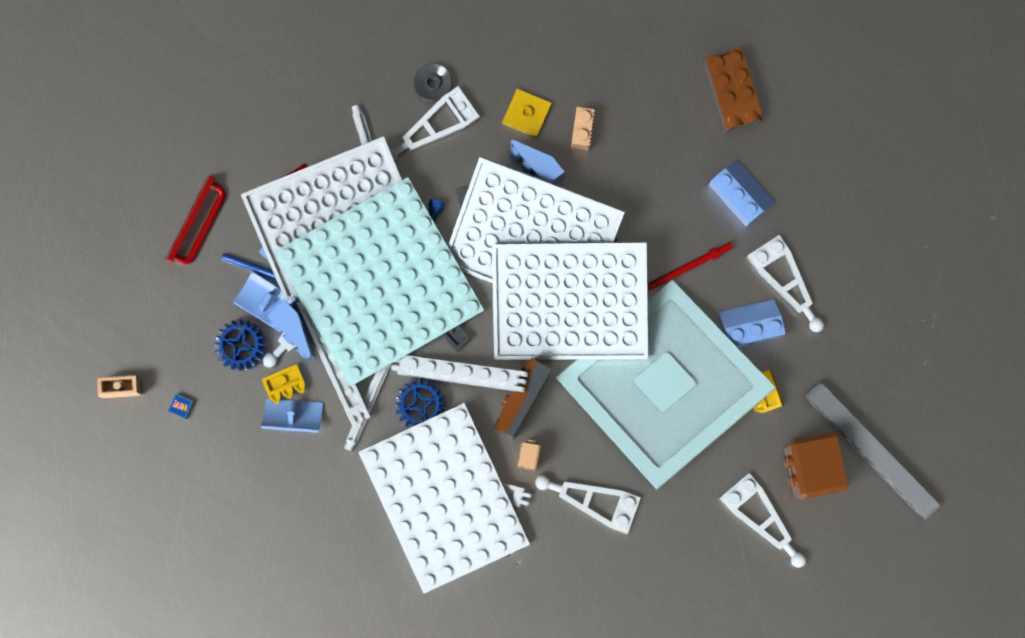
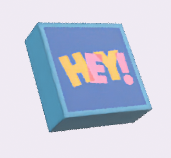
[168,394,194,419]

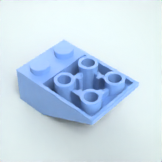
[510,140,564,185]
[267,300,315,360]

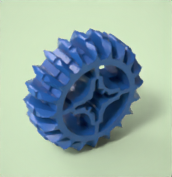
[214,319,267,371]
[394,378,447,427]

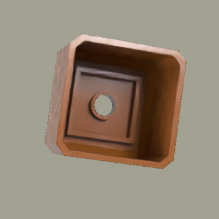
[783,432,848,500]

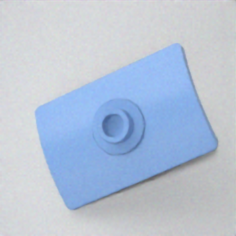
[233,272,299,332]
[261,399,323,432]

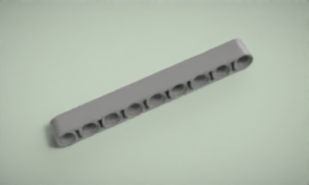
[805,382,940,520]

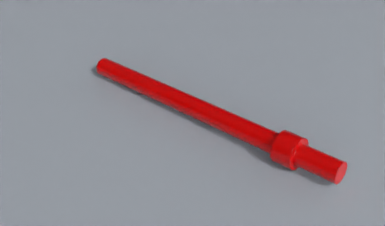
[648,242,733,291]

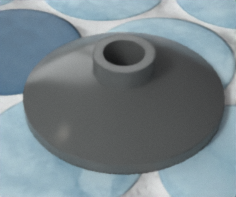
[414,64,452,101]

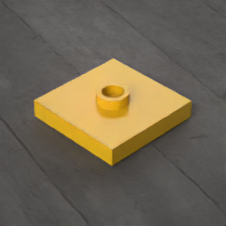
[502,89,552,138]

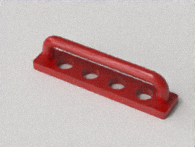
[165,175,226,265]

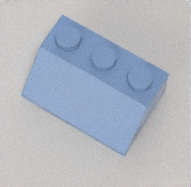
[709,160,775,227]
[718,299,786,347]

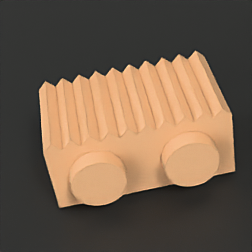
[571,107,595,151]
[97,375,141,398]
[517,439,541,470]

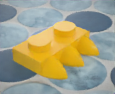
[261,364,305,404]
[754,369,785,413]

